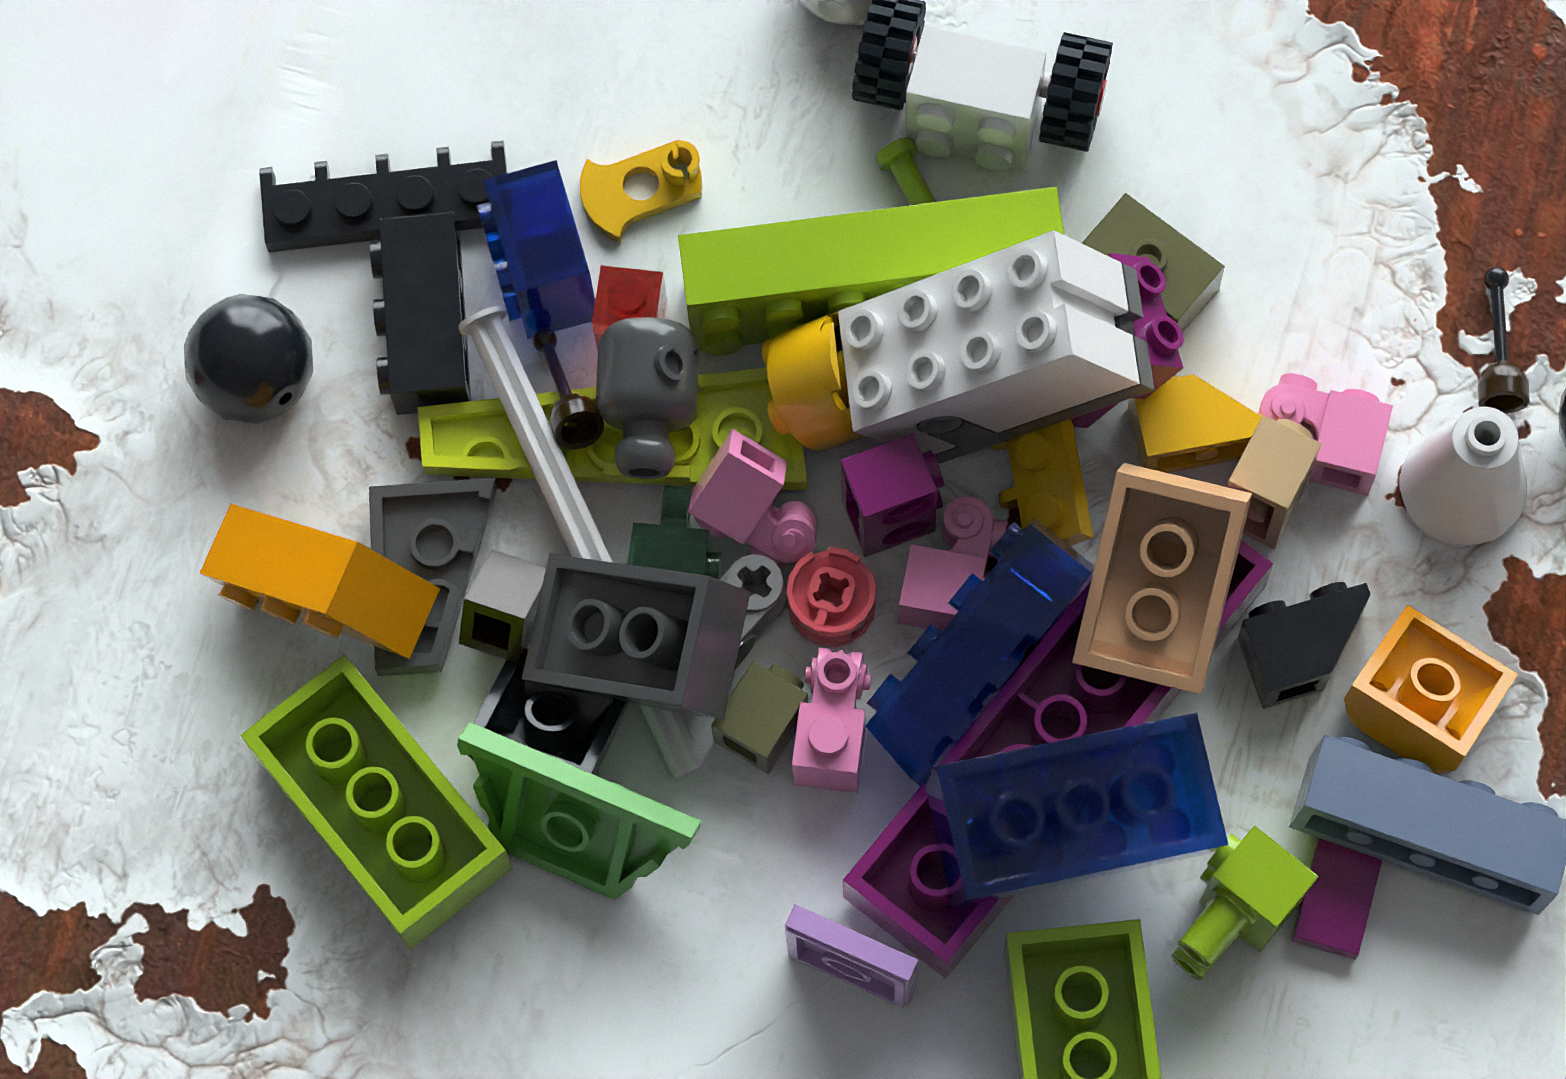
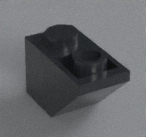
[1237,582,1371,709]

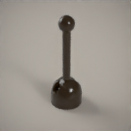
[532,328,604,450]

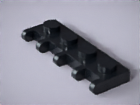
[259,140,513,253]

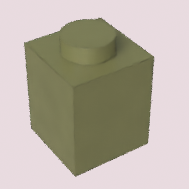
[711,661,809,774]

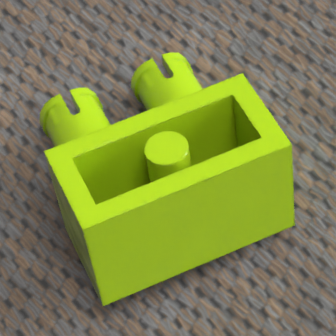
[1171,825,1318,980]

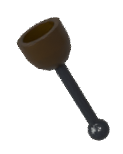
[1477,267,1530,414]

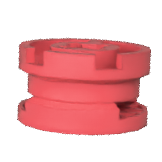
[786,547,876,648]

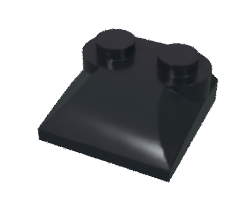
[468,649,629,776]

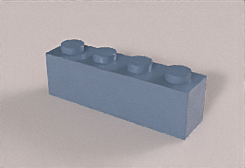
[1289,735,1566,915]

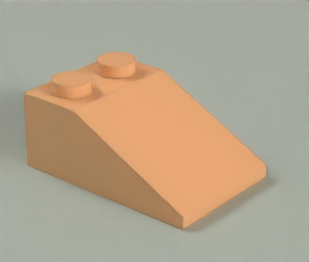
[1072,463,1252,694]

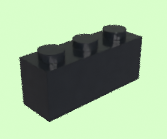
[370,212,471,415]

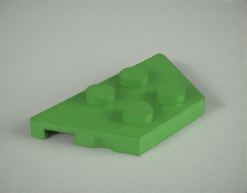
[457,722,701,900]

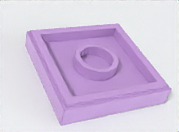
[785,904,918,1008]

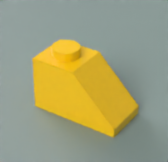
[1128,374,1262,473]

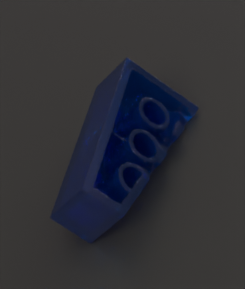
[865,517,1094,787]

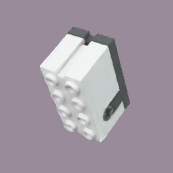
[838,230,1155,464]

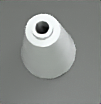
[1399,407,1527,548]

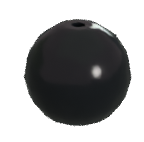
[184,294,313,424]

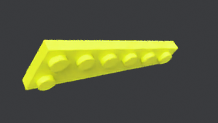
[417,368,808,491]

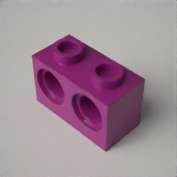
[841,433,944,558]

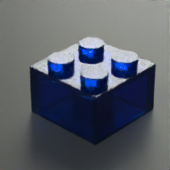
[477,160,599,339]

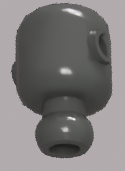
[596,317,701,479]

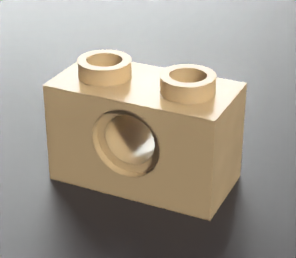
[1227,415,1322,550]

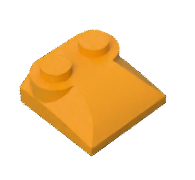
[1343,605,1518,774]

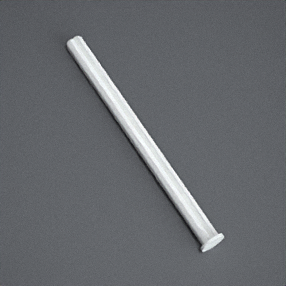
[458,305,703,778]

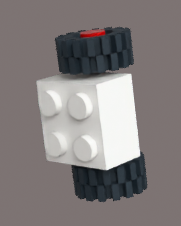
[852,0,1113,171]

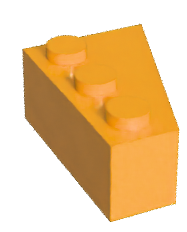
[200,503,440,659]

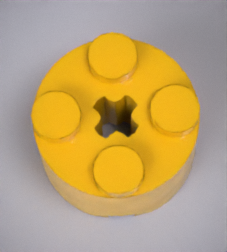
[762,307,865,451]

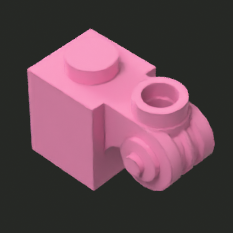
[1258,373,1393,496]
[688,429,817,570]
[898,496,1008,637]
[792,648,871,793]

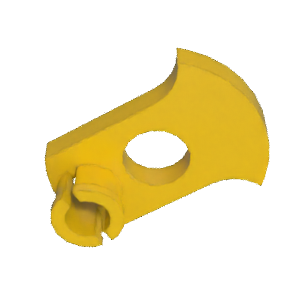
[580,139,703,243]

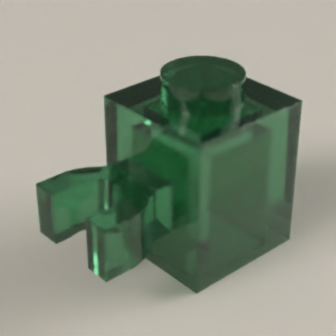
[628,485,722,580]

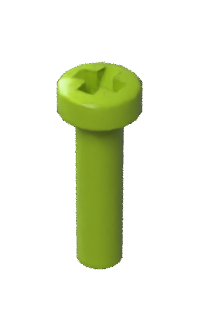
[875,137,936,205]

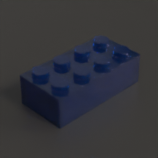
[923,712,1229,908]

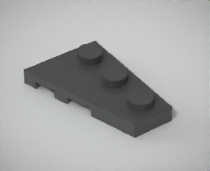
[369,478,498,676]

